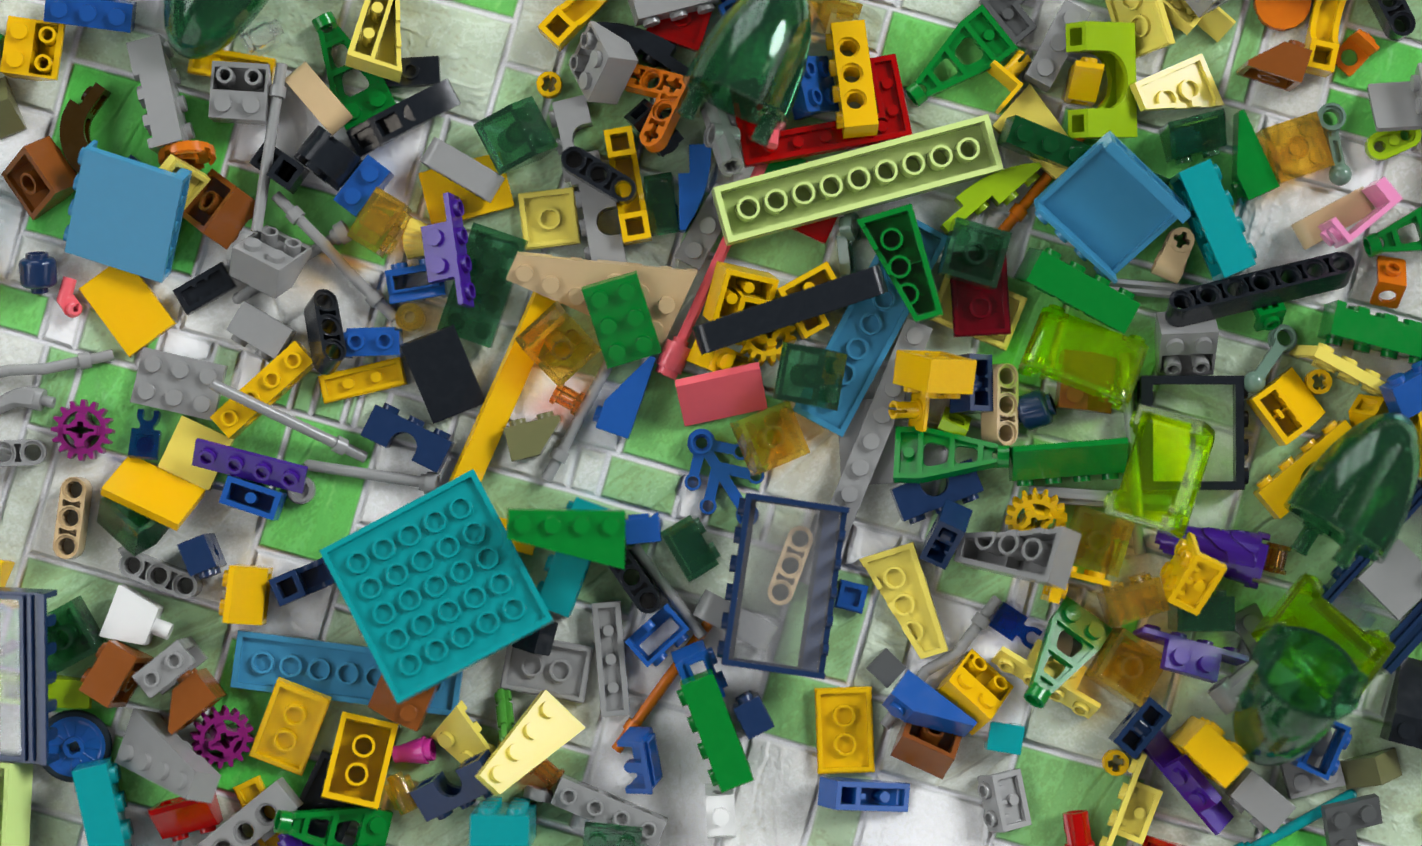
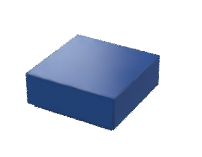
[834,579,869,614]

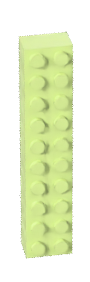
[711,114,1004,246]

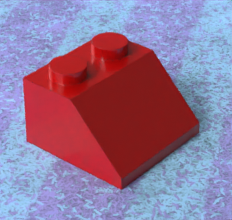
[148,792,223,842]

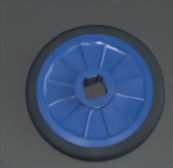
[42,709,112,782]

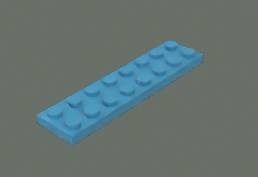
[792,220,949,437]
[230,630,463,716]

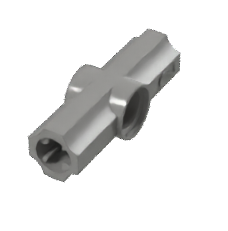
[700,98,744,176]

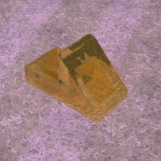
[807,0,863,34]

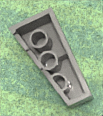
[126,34,195,154]
[954,526,1081,590]
[115,708,221,803]

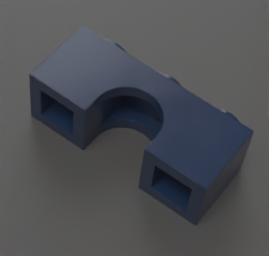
[360,403,455,473]
[890,459,984,525]
[268,557,335,607]
[410,749,494,822]

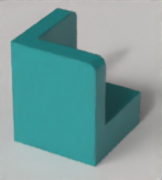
[984,721,1025,755]

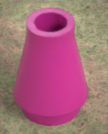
[392,736,436,764]

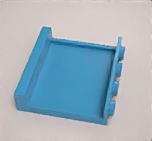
[1034,130,1191,284]
[63,140,192,283]

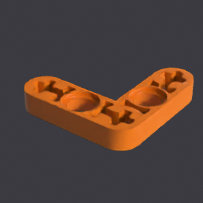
[624,64,692,153]

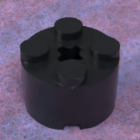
[294,125,363,191]

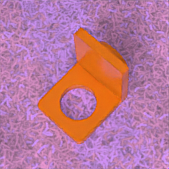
[1335,29,1380,77]
[1370,255,1407,309]

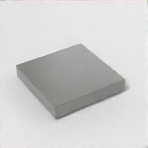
[1356,539,1422,620]

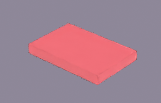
[675,362,768,427]

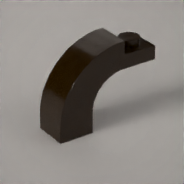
[60,83,111,173]

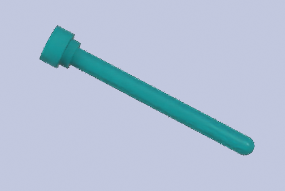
[1234,789,1357,846]

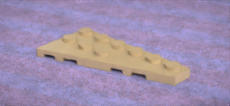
[506,251,697,347]

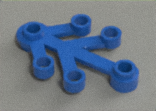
[684,429,765,524]

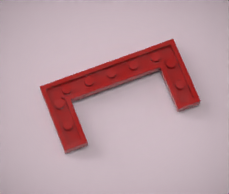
[728,54,912,168]

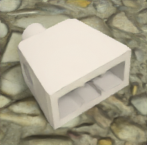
[99,584,174,645]
[705,784,736,838]

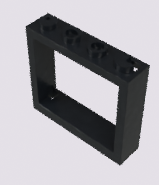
[1137,376,1249,490]

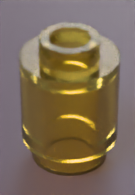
[395,303,427,333]
[384,771,418,816]

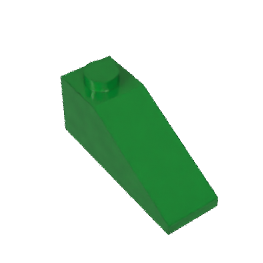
[1231,109,1280,203]

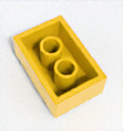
[321,711,399,810]
[1169,715,1249,788]

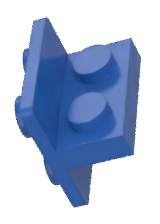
[782,56,839,120]

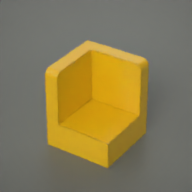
[1348,394,1390,441]

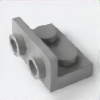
[977,768,1032,833]

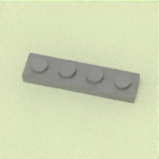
[592,601,630,717]

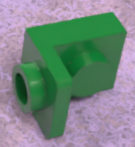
[1252,302,1286,332]

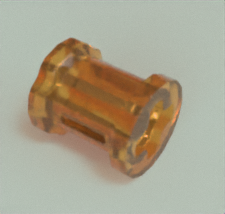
[549,380,586,416]
[1263,542,1292,576]
[528,758,565,790]

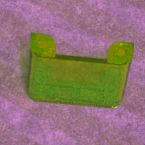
[1018,304,1149,413]
[1103,404,1215,539]
[1251,573,1396,705]

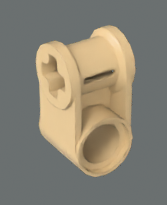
[1151,227,1195,284]

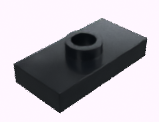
[383,56,441,88]
[172,262,237,316]

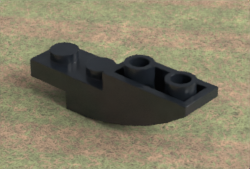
[586,22,694,82]
[346,78,461,157]

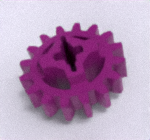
[51,399,115,461]
[190,705,254,769]

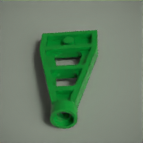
[905,4,1018,107]
[312,12,396,131]
[1363,206,1422,258]
[893,426,1010,483]
[1024,595,1113,708]
[273,806,393,846]

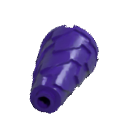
[1154,523,1271,589]

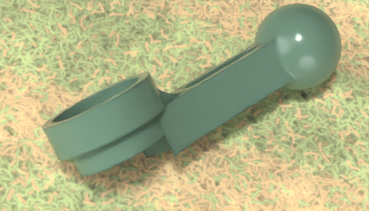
[1316,103,1352,186]
[836,212,862,278]
[1244,324,1298,394]

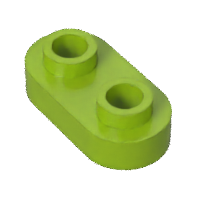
[1365,129,1421,161]

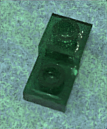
[644,172,680,236]

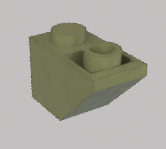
[504,411,562,462]

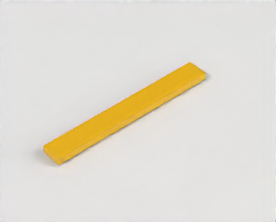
[448,292,561,482]

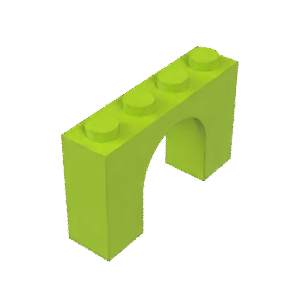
[1065,21,1137,139]

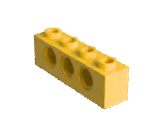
[825,20,879,139]
[210,341,314,439]

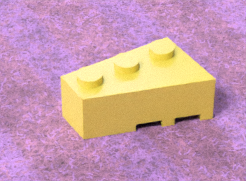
[345,0,402,83]

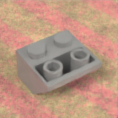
[569,21,639,105]
[208,61,272,125]
[229,225,313,299]
[1154,312,1219,376]

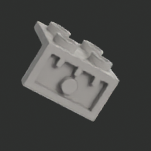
[1367,63,1422,132]

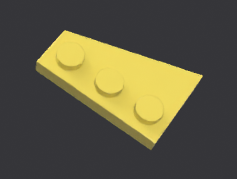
[1129,53,1224,112]

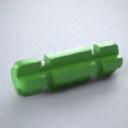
[494,688,515,742]

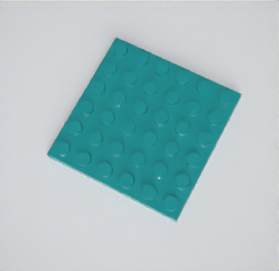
[319,469,554,705]

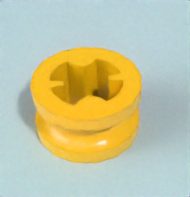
[537,71,562,98]
[1304,369,1332,395]
[1102,749,1129,776]

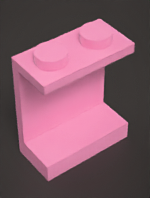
[1318,176,1403,248]

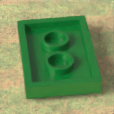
[582,270,662,369]

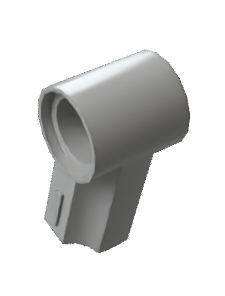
[1207,659,1268,715]

